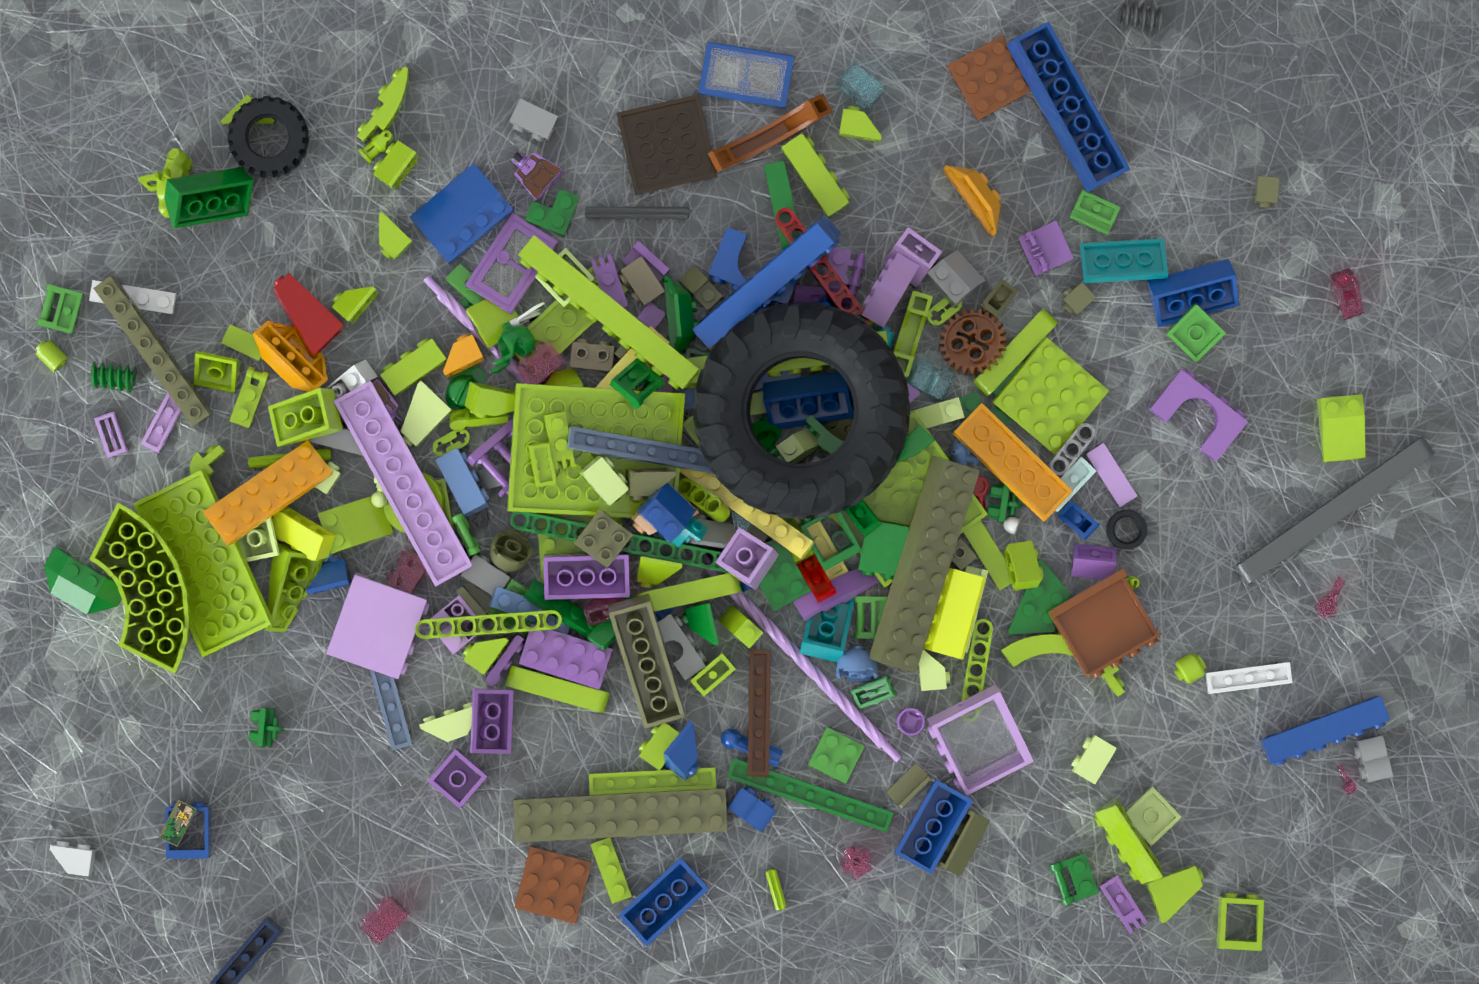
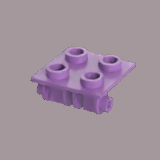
[1018,221,1074,276]

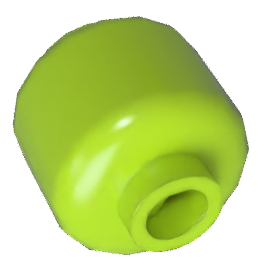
[1174,653,1207,684]

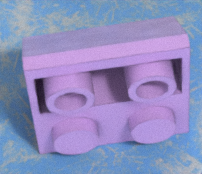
[882,227,942,288]
[429,595,486,655]

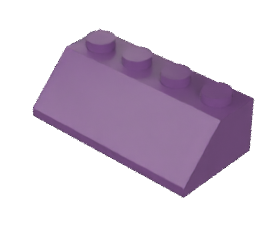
[543,551,630,600]

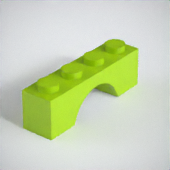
[893,290,933,379]

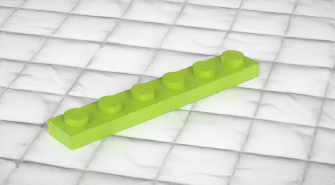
[589,767,717,795]

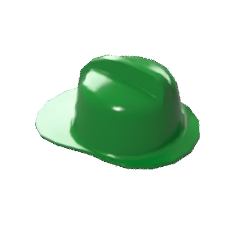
[445,365,486,410]
[752,417,782,451]

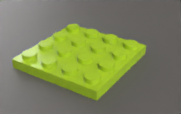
[992,337,1109,455]

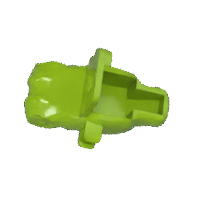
[139,148,193,218]

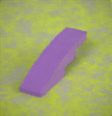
[793,568,880,621]

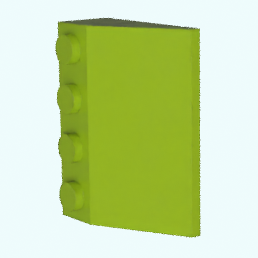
[1094,797,1163,884]

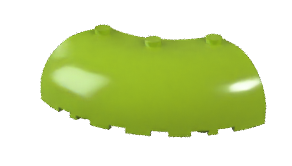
[89,502,190,674]

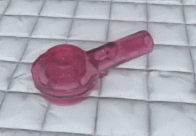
[1316,577,1346,617]

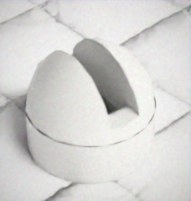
[1004,517,1020,535]

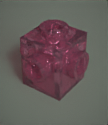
[840,845,873,880]

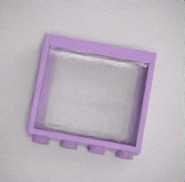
[927,685,1034,796]

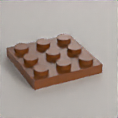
[947,35,1032,121]
[514,846,592,924]

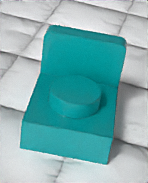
[672,516,708,547]

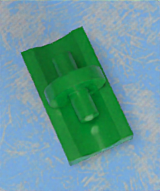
[987,484,1022,522]
[249,708,284,747]

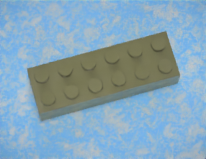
[608,593,685,729]

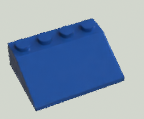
[410,163,515,265]

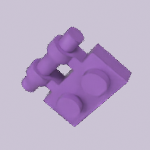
[824,247,866,296]

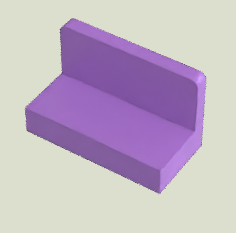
[623,241,670,282]
[1071,544,1117,580]

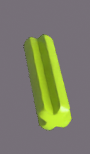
[766,869,787,910]

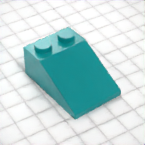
[799,598,854,662]

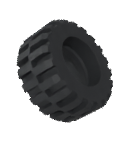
[227,96,309,179]

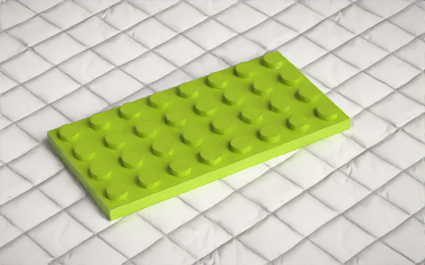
[133,469,275,657]

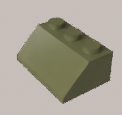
[937,809,990,877]

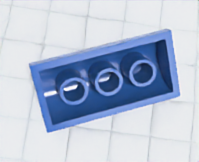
[618,858,710,947]

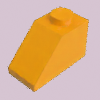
[443,334,485,378]

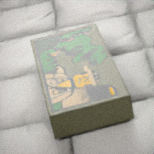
[159,799,198,847]

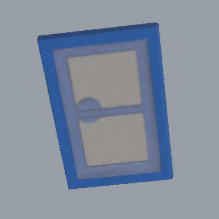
[698,41,794,108]

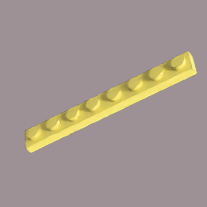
[680,468,814,560]

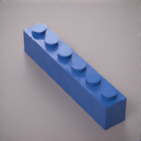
[1259,695,1390,766]

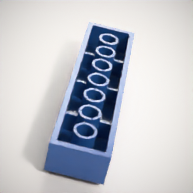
[1007,21,1130,193]
[693,214,841,349]

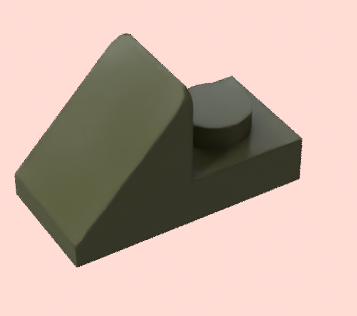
[679,266,723,311]
[981,278,1018,318]

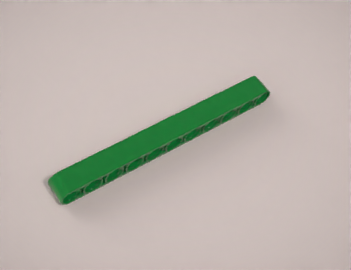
[511,512,729,573]

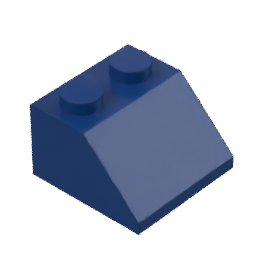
[636,482,696,543]

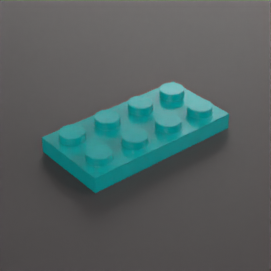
[1079,238,1168,283]

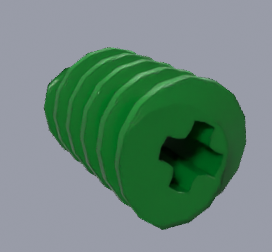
[91,361,137,392]

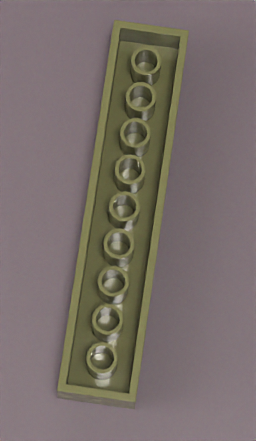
[869,456,980,673]
[513,787,728,843]

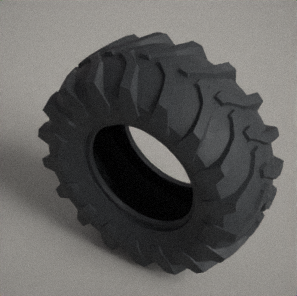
[693,302,910,519]

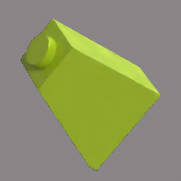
[718,604,763,649]
[1146,865,1204,923]

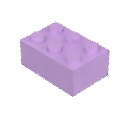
[862,253,920,328]

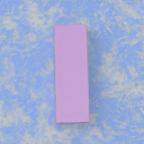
[140,392,182,454]
[1085,443,1137,508]

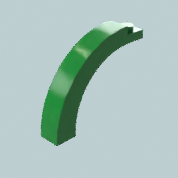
[806,415,935,463]

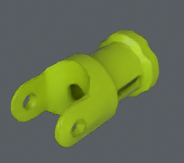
[358,130,394,164]

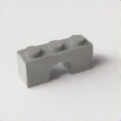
[658,614,707,680]

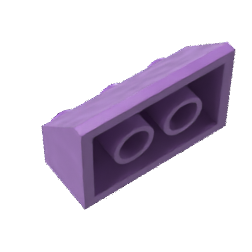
[470,689,513,754]

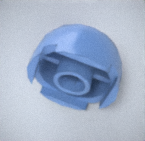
[836,646,878,682]

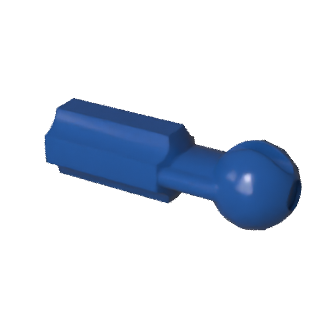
[721,728,783,767]

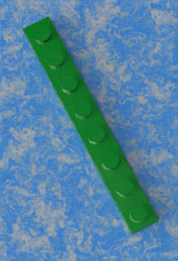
[727,757,894,833]

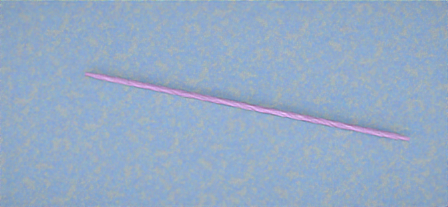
[424,276,902,762]

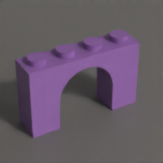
[1148,369,1248,462]

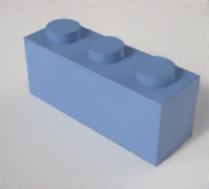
[435,448,490,518]

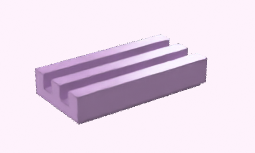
[94,411,128,458]

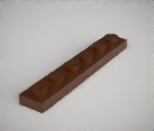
[747,649,771,777]

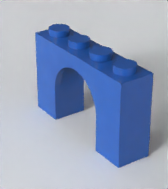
[709,227,798,306]

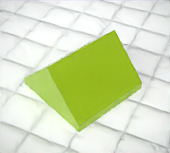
[193,351,242,393]

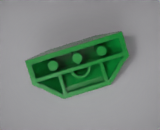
[664,275,698,354]
[44,546,122,614]

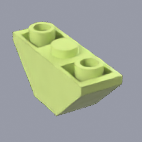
[419,702,472,742]

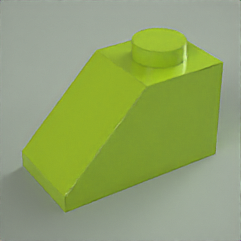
[839,106,882,143]
[379,212,413,261]

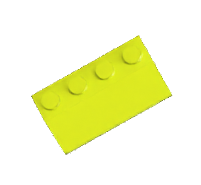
[923,568,986,660]

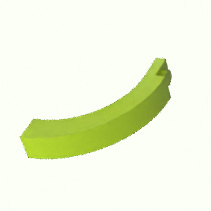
[1000,634,1125,697]

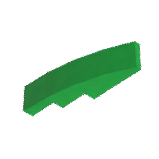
[764,161,800,250]

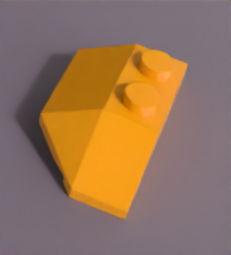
[942,165,1001,238]
[253,321,328,392]

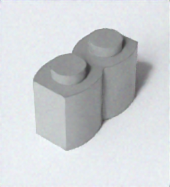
[1353,735,1393,783]

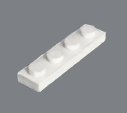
[89,280,177,315]
[1205,662,1293,694]

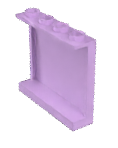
[326,572,430,679]

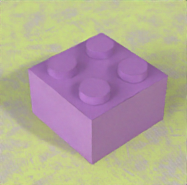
[428,748,489,809]

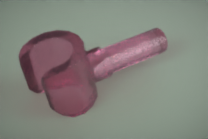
[1337,765,1356,795]

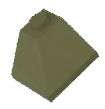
[626,468,676,500]

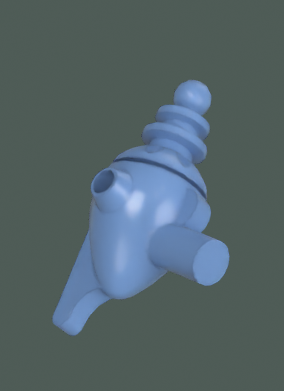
[951,423,979,465]

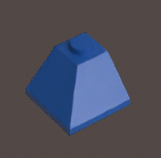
[306,556,352,594]
[664,721,699,781]

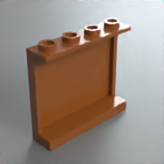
[1048,569,1162,679]

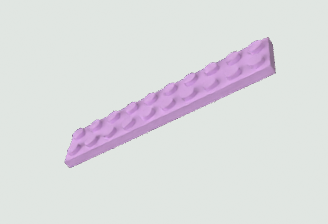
[334,380,473,587]

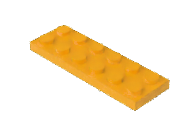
[952,403,1073,522]
[203,440,333,546]

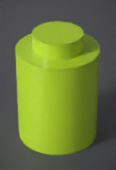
[35,340,69,373]

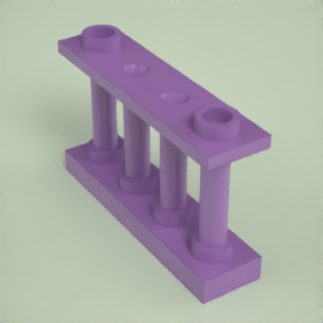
[467,418,513,497]

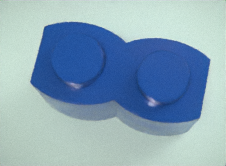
[727,786,776,832]

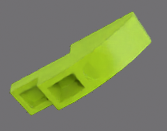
[357,66,410,144]

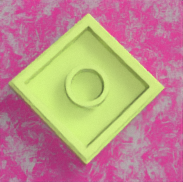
[1126,786,1182,846]

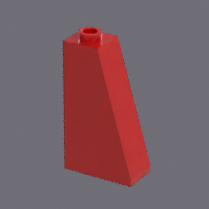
[273,273,344,359]

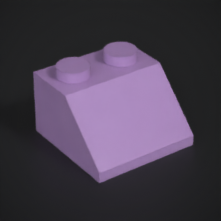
[716,527,779,590]

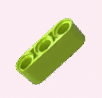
[678,478,730,522]

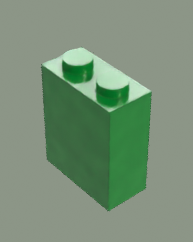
[858,520,909,580]

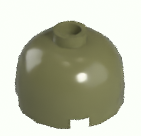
[489,529,533,572]

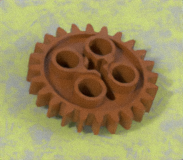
[938,307,1008,376]

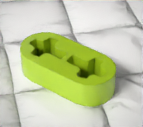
[927,297,962,326]
[433,429,471,457]

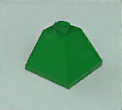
[682,603,719,645]

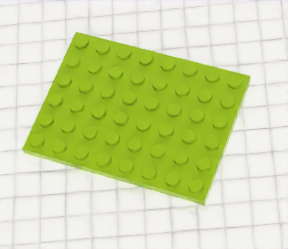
[507,383,685,518]

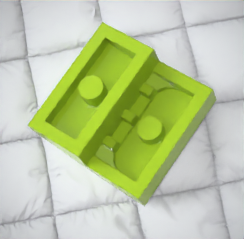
[466,290,523,349]

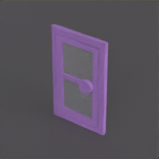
[465,213,558,314]

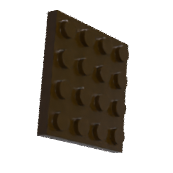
[616,94,717,196]

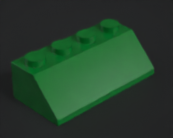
[164,167,254,229]

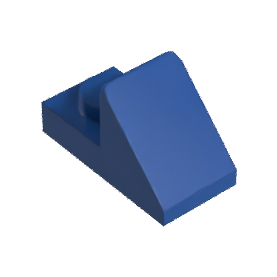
[1057,500,1100,540]

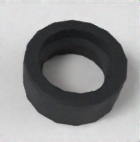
[1106,510,1147,550]

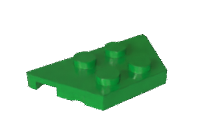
[1007,559,1070,635]

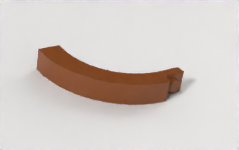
[708,94,833,172]

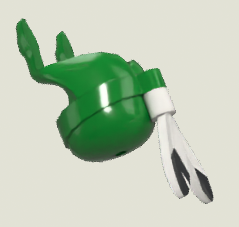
[489,303,545,374]

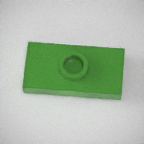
[445,264,485,305]

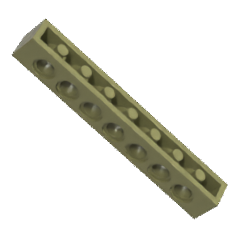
[93,276,214,427]

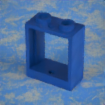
[165,802,211,859]

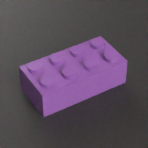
[519,623,613,690]

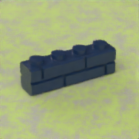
[210,917,284,984]

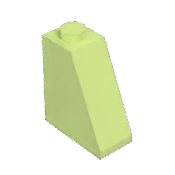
[401,381,453,447]

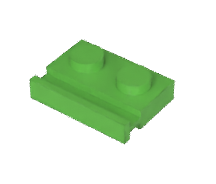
[1069,190,1121,235]

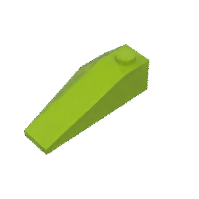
[265,543,323,632]

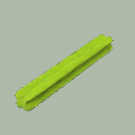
[248,449,332,469]

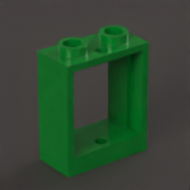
[799,512,862,571]

